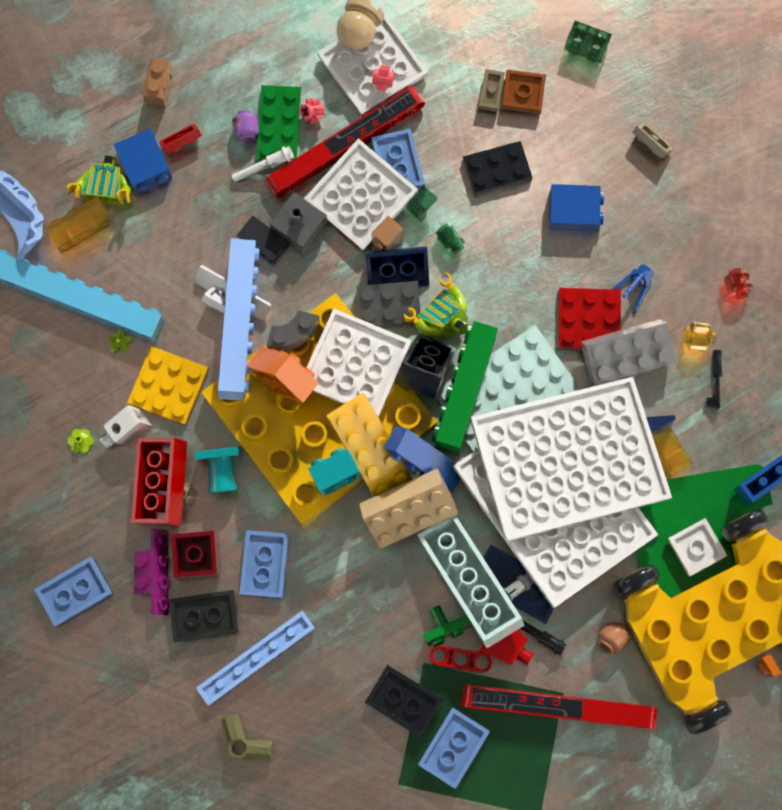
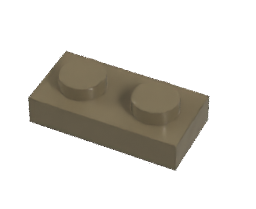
[478,69,505,112]
[632,122,674,158]

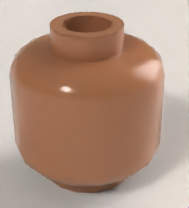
[598,622,630,654]

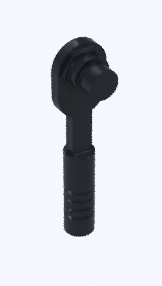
[707,350,722,408]

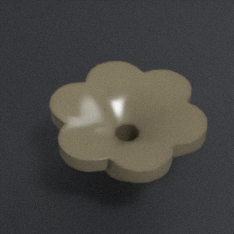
[183,482,198,508]

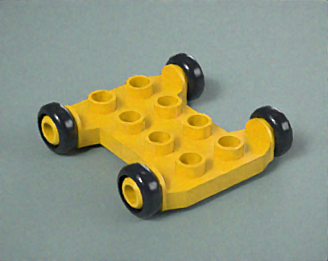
[613,509,782,735]

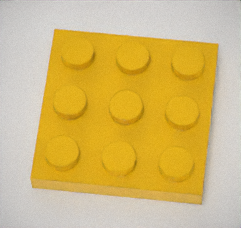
[127,346,209,426]

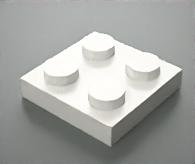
[667,518,727,577]

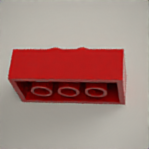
[131,438,187,526]

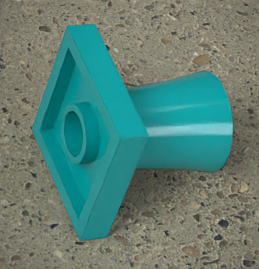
[194,447,242,493]

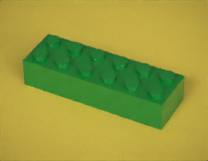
[432,321,498,456]

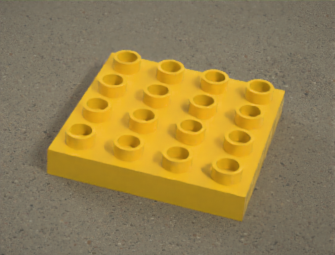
[201,293,438,528]

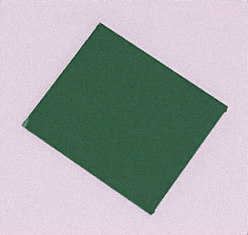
[398,663,563,810]

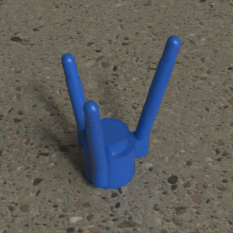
[612,264,654,313]

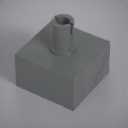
[269,192,328,254]

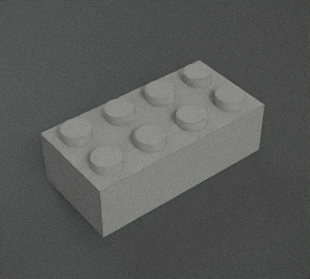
[580,319,676,385]

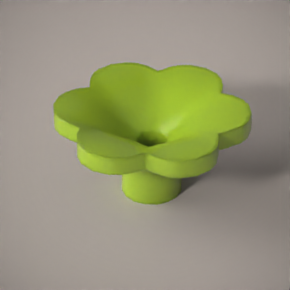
[67,429,94,453]

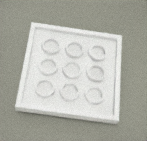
[318,12,428,117]
[304,139,419,252]
[307,309,412,418]

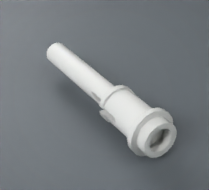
[232,147,294,182]

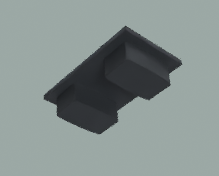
[237,215,288,261]

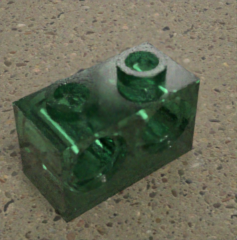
[564,20,612,63]

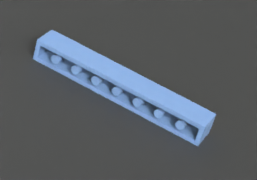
[218,239,259,401]

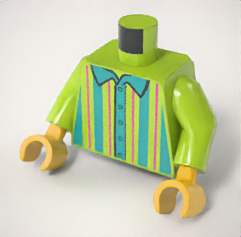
[67,155,132,205]
[403,273,468,339]

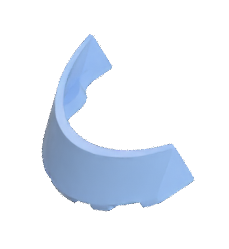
[0,171,44,261]

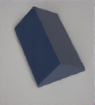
[365,246,430,286]

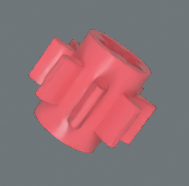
[372,65,395,92]
[300,98,325,124]

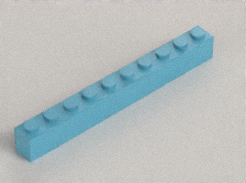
[0,249,165,343]

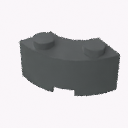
[266,310,320,352]

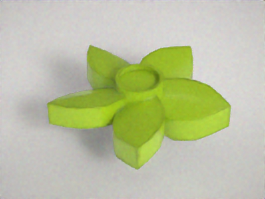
[107,329,133,353]

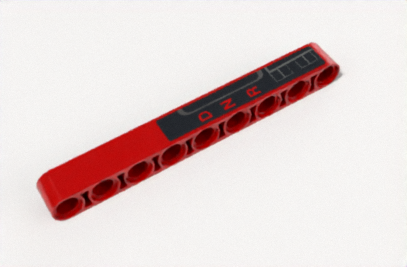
[265,86,426,198]
[461,685,658,729]

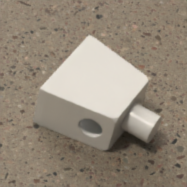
[100,405,152,448]

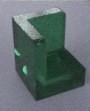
[406,185,437,222]

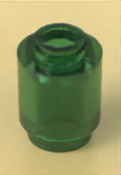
[436,223,465,254]

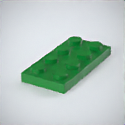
[256,85,302,164]

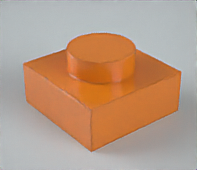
[758,654,782,678]

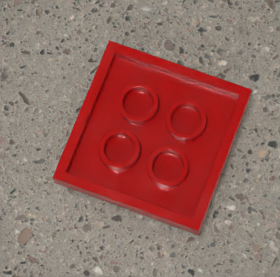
[558,288,621,350]

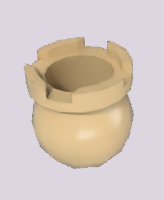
[337,0,384,50]

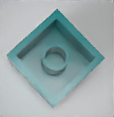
[308,448,360,498]

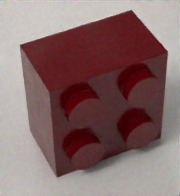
[171,531,220,580]

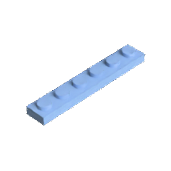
[196,610,315,706]

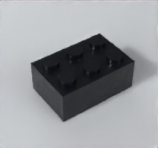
[395,334,457,399]

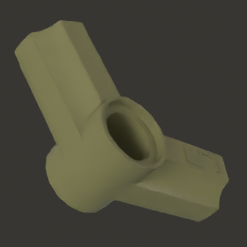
[220,714,273,761]

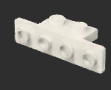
[194,265,271,321]

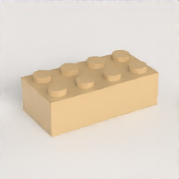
[359,468,458,549]

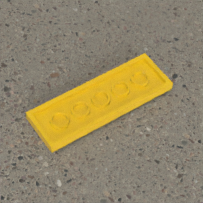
[326,393,413,497]

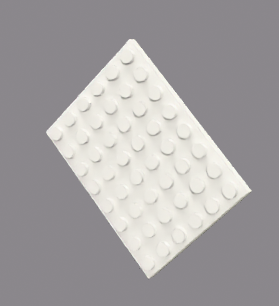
[470,377,672,542]
[453,449,658,609]

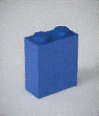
[113,128,172,193]
[549,184,604,232]

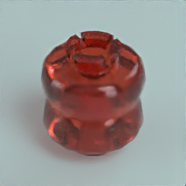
[724,268,753,300]

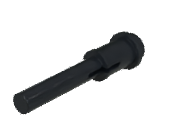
[520,620,567,655]

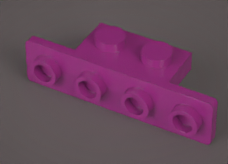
[134,528,169,616]

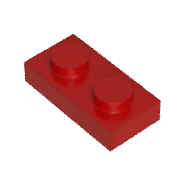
[159,123,202,155]

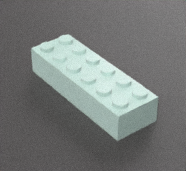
[417,515,524,648]

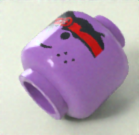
[232,110,259,141]

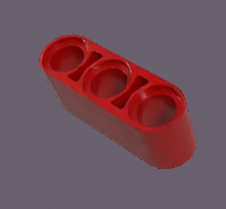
[429,646,492,673]

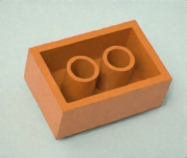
[246,347,319,403]

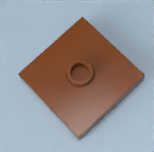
[501,70,546,114]

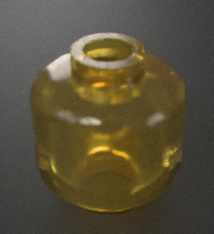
[683,322,716,350]

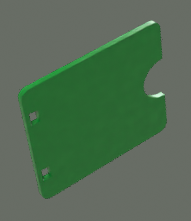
[635,464,773,598]

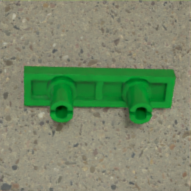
[423,605,474,647]

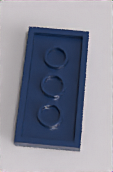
[483,544,554,624]

